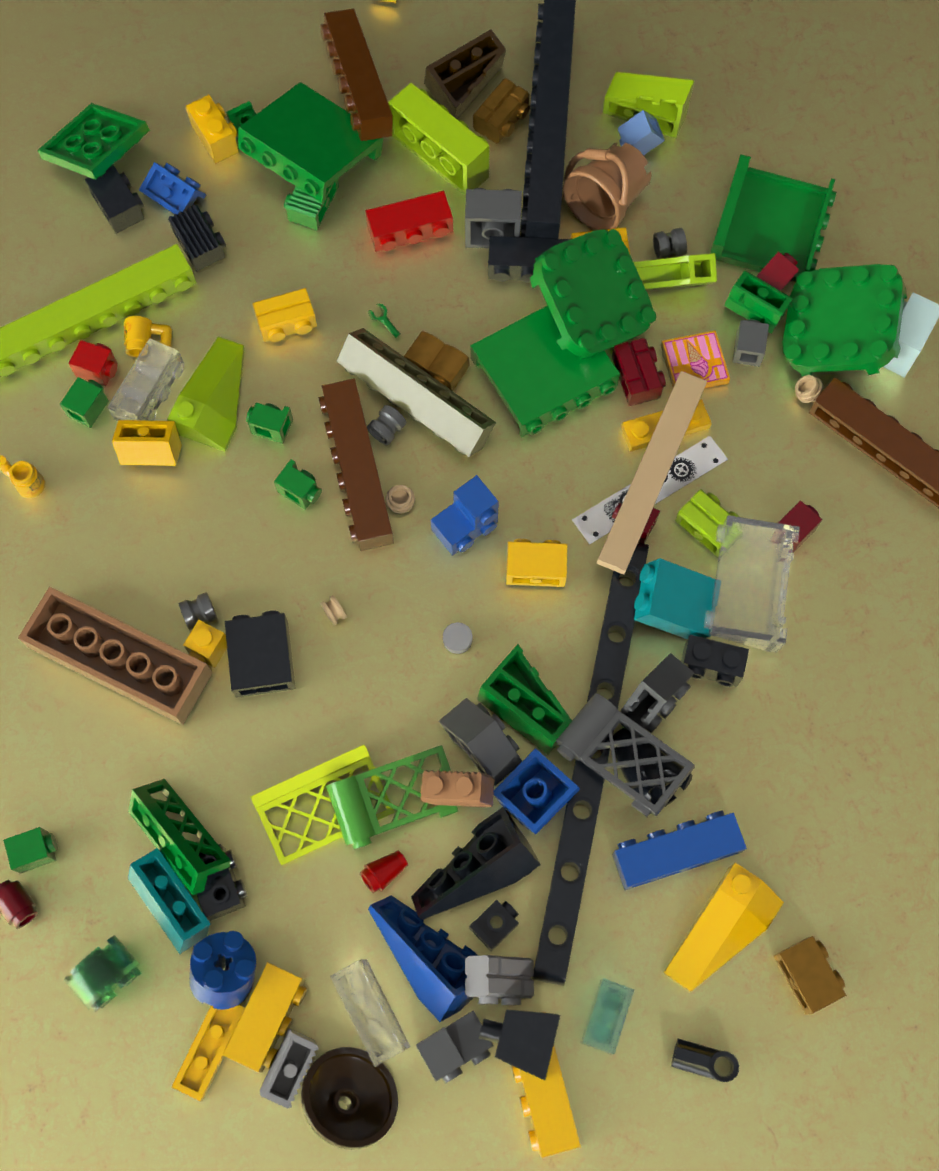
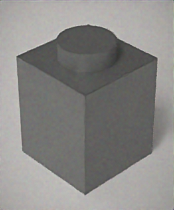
[732,320,769,367]

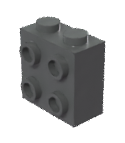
[620,653,694,738]

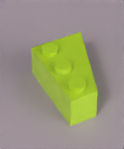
[603,72,694,138]

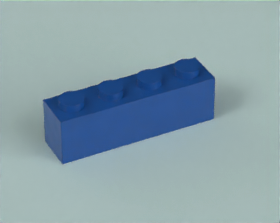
[612,811,747,891]

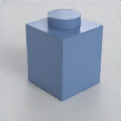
[617,110,665,155]

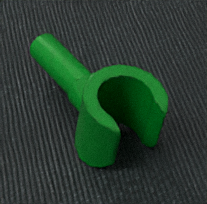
[368,304,400,338]

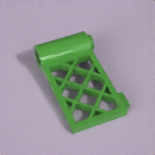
[326,745,458,849]

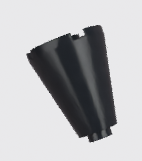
[613,728,693,814]

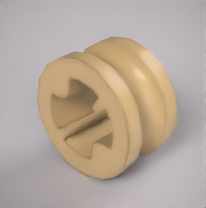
[320,595,347,625]

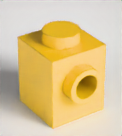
[183,620,227,668]

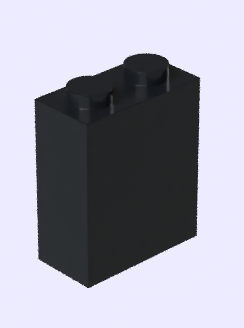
[225,611,295,698]

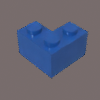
[430,475,499,556]

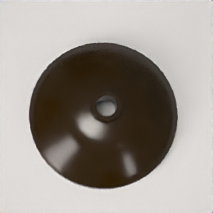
[301,1047,398,1150]

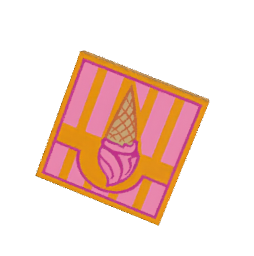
[661,330,730,388]

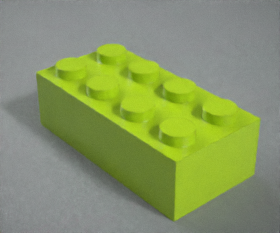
[388,83,490,196]

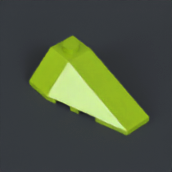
[167,336,244,451]

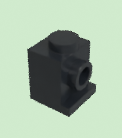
[469,900,519,952]

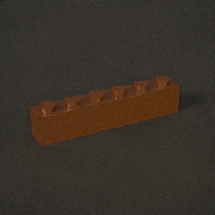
[320,9,393,141]
[318,378,394,551]
[809,378,939,508]

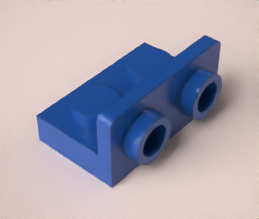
[139,162,207,214]

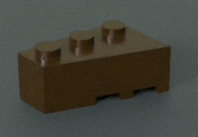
[424,29,506,120]

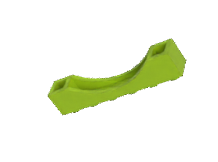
[634,253,717,290]

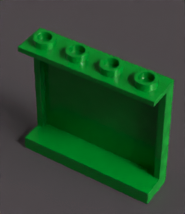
[238,82,384,203]
[710,154,837,282]
[471,305,620,437]

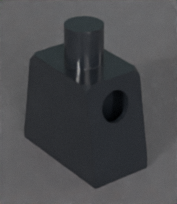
[479,1010,560,1080]

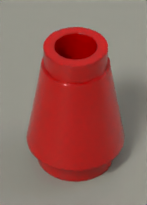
[360,850,408,893]

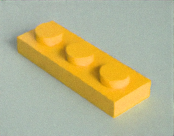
[621,399,712,452]
[171,1004,246,1101]

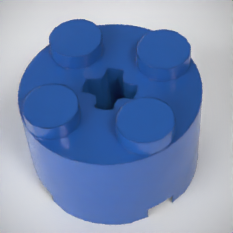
[189,931,256,1010]

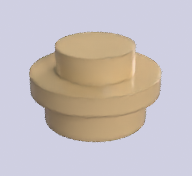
[795,375,824,403]
[386,485,415,513]

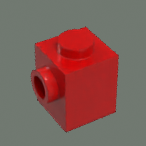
[68,340,118,387]

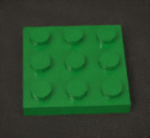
[37,103,150,180]

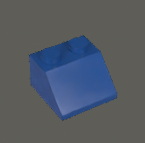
[494,748,580,835]

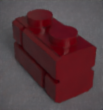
[612,338,666,406]

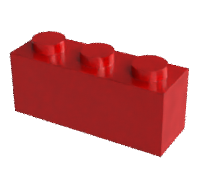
[365,191,453,252]

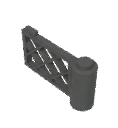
[556,693,695,817]

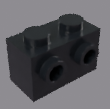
[681,635,749,687]
[197,844,248,921]

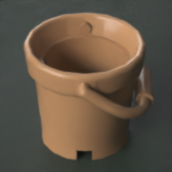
[563,142,652,230]

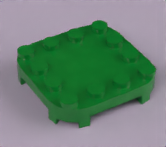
[530,229,656,359]
[782,264,907,376]

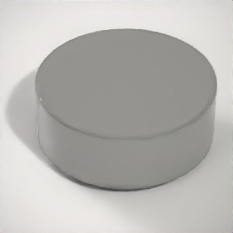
[443,622,472,654]

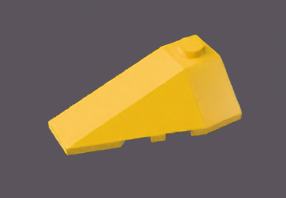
[663,862,784,992]

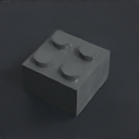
[465,188,522,248]

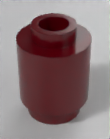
[0,880,38,929]

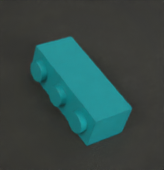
[128,848,211,954]

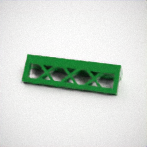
[128,779,231,895]

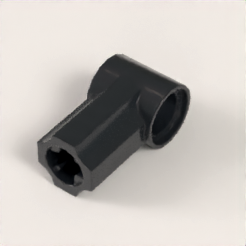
[671,1038,739,1082]

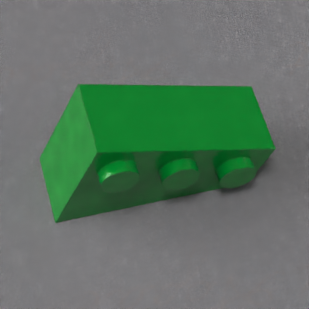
[477,644,572,755]

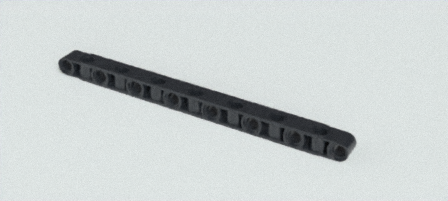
[532,543,649,986]

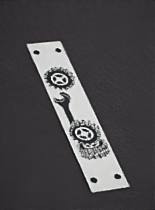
[572,436,728,545]

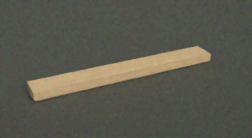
[597,371,707,575]

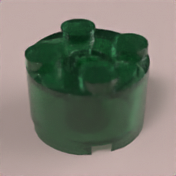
[64,935,142,1012]

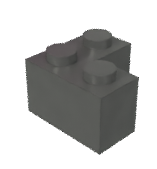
[439,698,522,786]
[416,1010,494,1084]

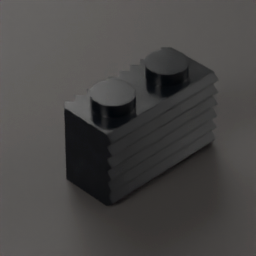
[168,204,226,272]

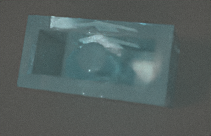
[580,978,634,1055]

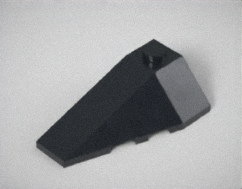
[411,807,541,920]

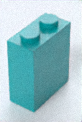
[634,558,720,639]

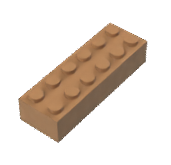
[18,586,212,725]

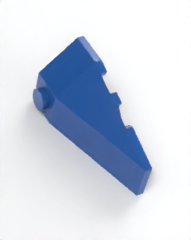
[368,895,478,1022]

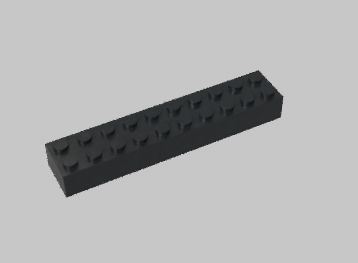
[520,0,576,239]

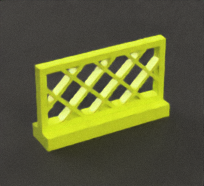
[251,744,395,865]

